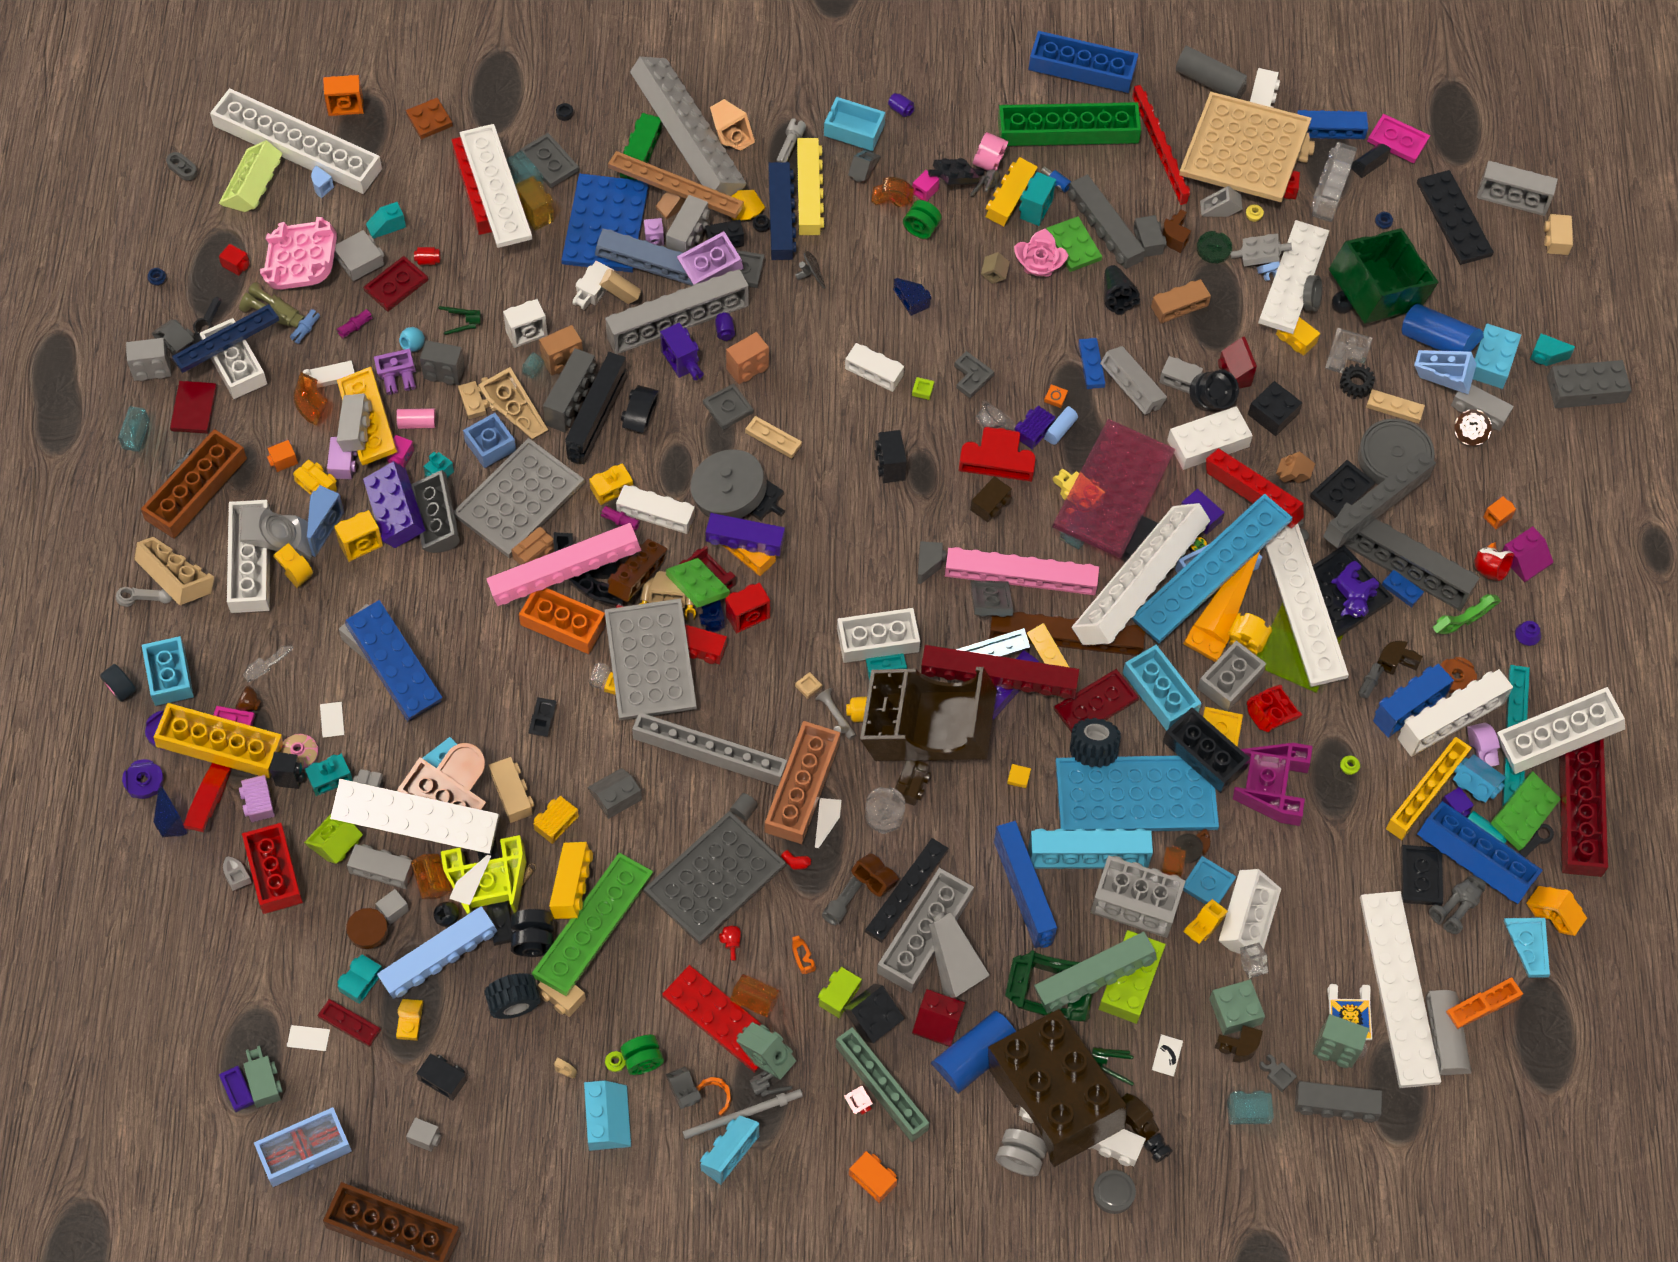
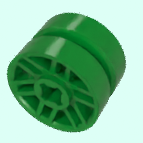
[903,200,942,239]
[620,1035,664,1075]

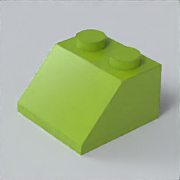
[304,814,363,864]

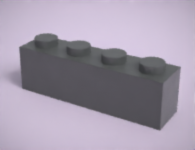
[1295,1081,1382,1123]

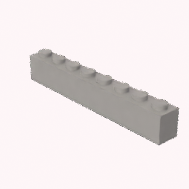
[632,712,787,786]

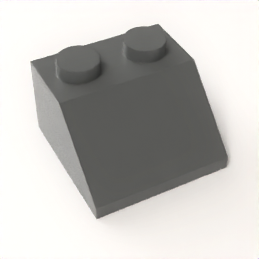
[588,768,642,819]

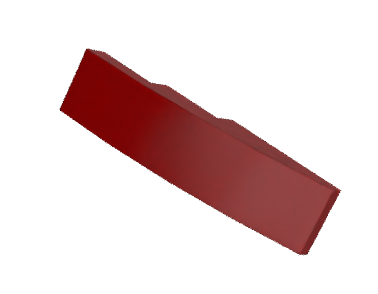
[183,763,232,832]

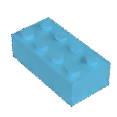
[1123,644,1202,731]

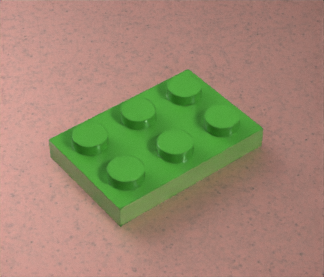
[1047,216,1102,272]
[666,558,730,608]

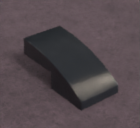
[528,697,557,737]

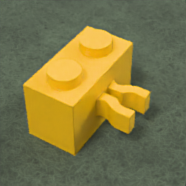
[589,463,633,505]

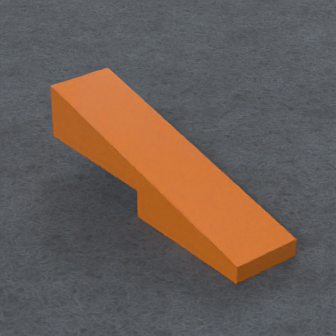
[1446,977,1523,1029]

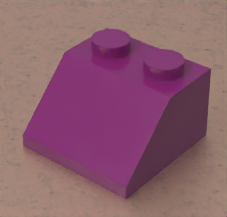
[1502,526,1553,582]

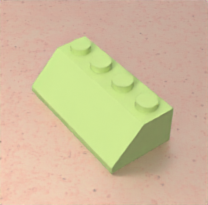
[219,140,282,212]

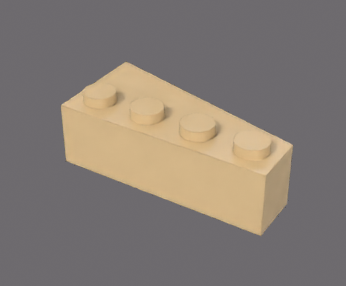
[135,537,214,605]

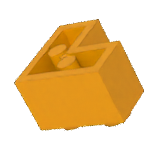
[1526,886,1587,936]

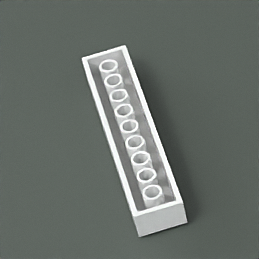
[210,88,382,194]
[1072,503,1210,645]

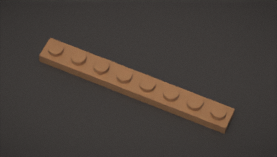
[608,151,744,219]

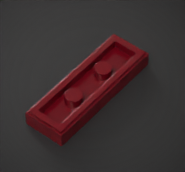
[317,999,381,1047]

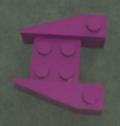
[1233,743,1313,826]

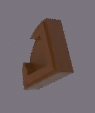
[1190,829,1210,856]

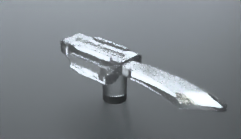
[242,645,293,682]

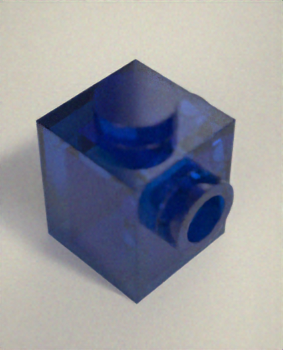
[699,600,725,632]

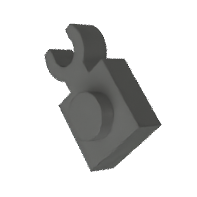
[1259,1054,1297,1092]

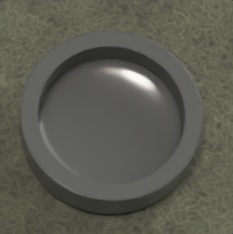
[1303,275,1323,312]
[1093,1170,1136,1214]

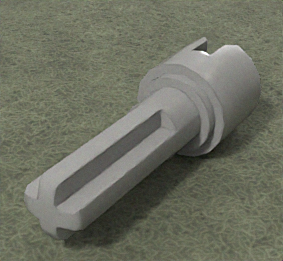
[777,118,806,162]

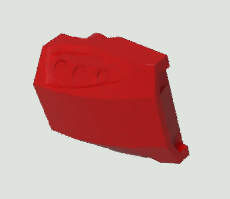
[1247,684,1303,732]

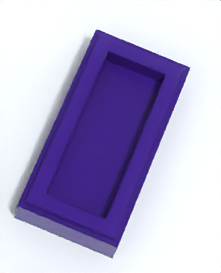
[219,1066,255,1113]

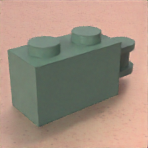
[243,1045,283,1108]

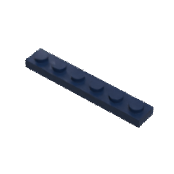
[172,304,279,373]

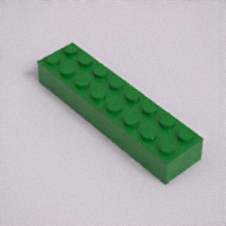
[998,102,1141,146]

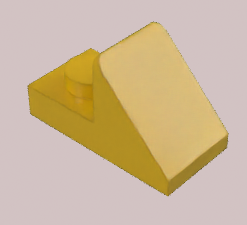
[396,999,423,1041]

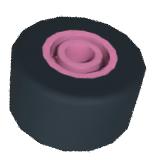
[100,664,136,702]

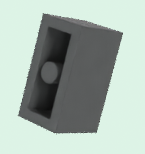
[1133,215,1166,257]

